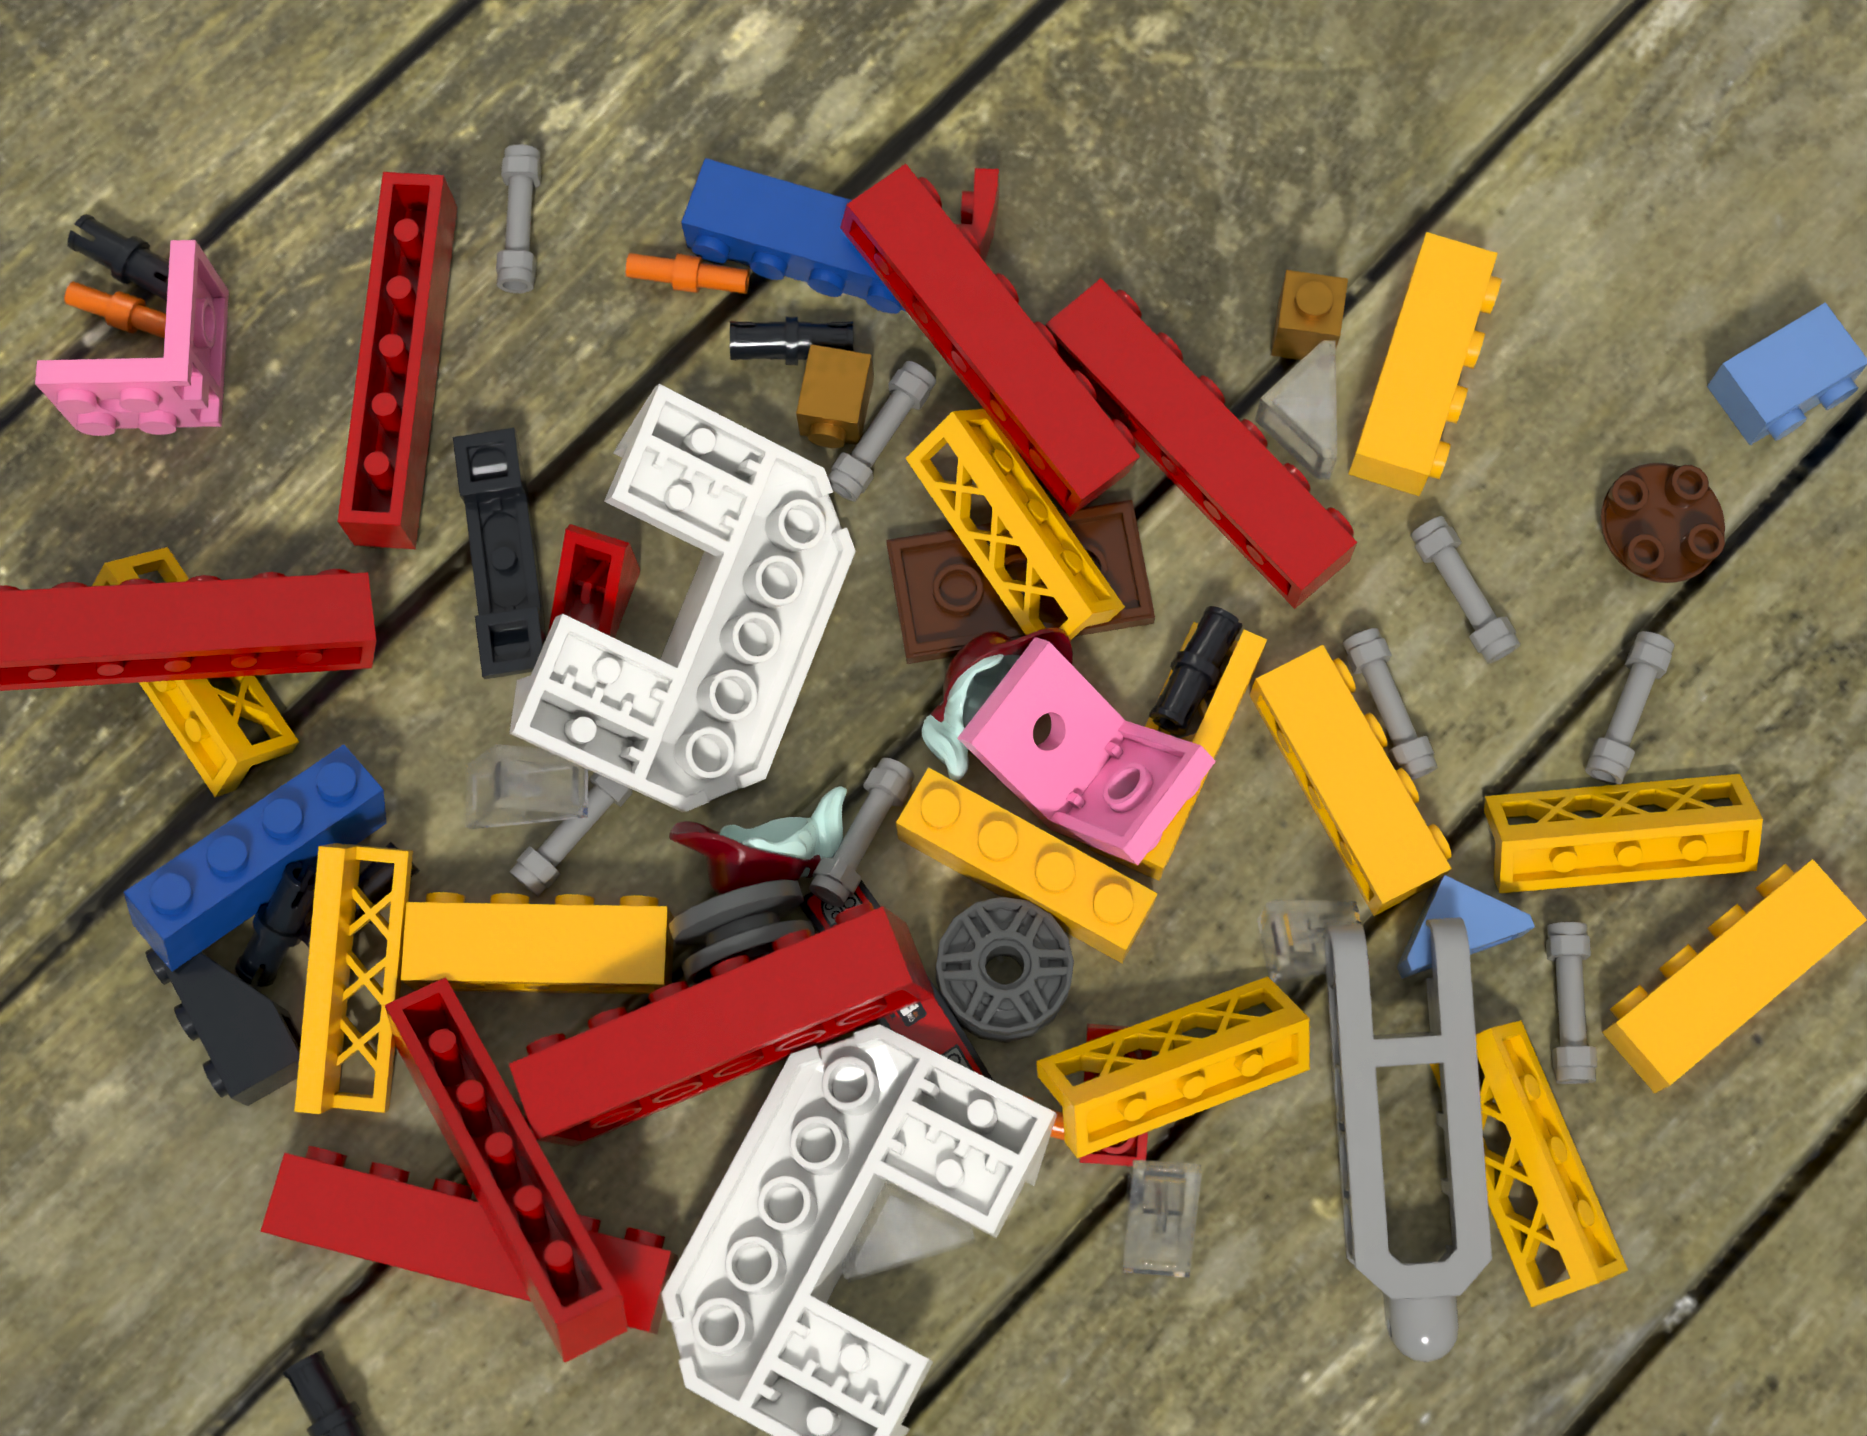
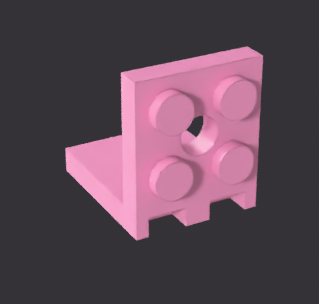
[35,240,229,436]
[958,637,1216,865]

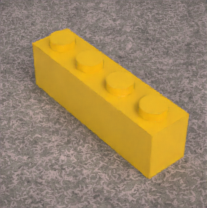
[1348,232,1502,497]
[1249,645,1452,916]
[896,767,1158,963]
[1602,859,1867,1093]
[401,892,674,994]

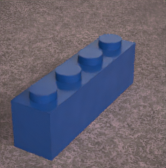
[681,158,906,314]
[123,744,387,972]

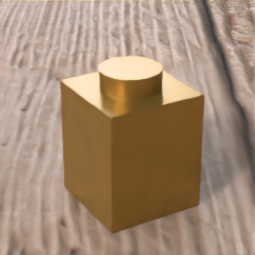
[1271,270,1348,364]
[796,344,874,448]

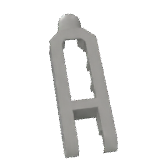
[1325,917,1492,1362]

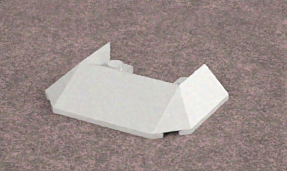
[509,384,856,812]
[661,1024,1057,1436]

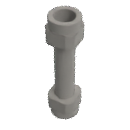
[496,144,541,293]
[828,361,936,502]
[1410,516,1521,664]
[1343,628,1438,780]
[1585,631,1674,785]
[809,758,914,907]
[509,772,633,897]
[1546,922,1597,1084]

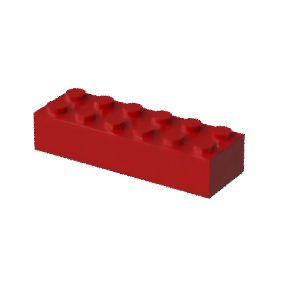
[509,903,935,1147]

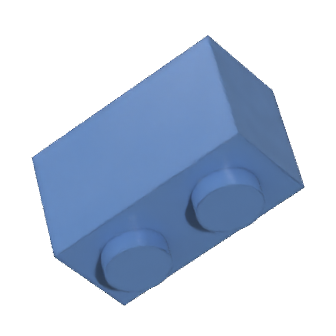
[1707,302,1867,445]

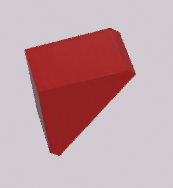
[548,524,641,638]

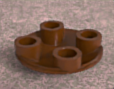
[1601,463,1725,583]

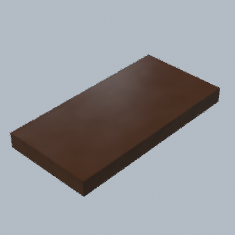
[886,500,1155,664]

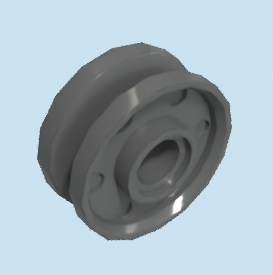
[669,880,815,985]
[935,897,1074,1043]

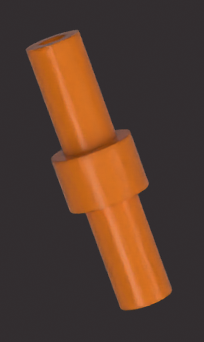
[625,253,750,294]
[64,282,166,339]

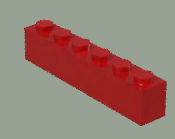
[840,163,1140,517]
[337,172,457,549]
[1045,278,1357,609]
[0,569,376,691]
[385,977,628,1363]
[260,1146,678,1335]

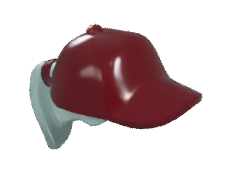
[922,627,1073,782]
[669,786,847,895]

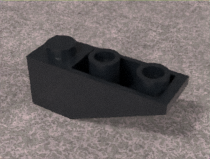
[145,948,301,1106]

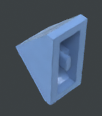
[1397,875,1535,979]

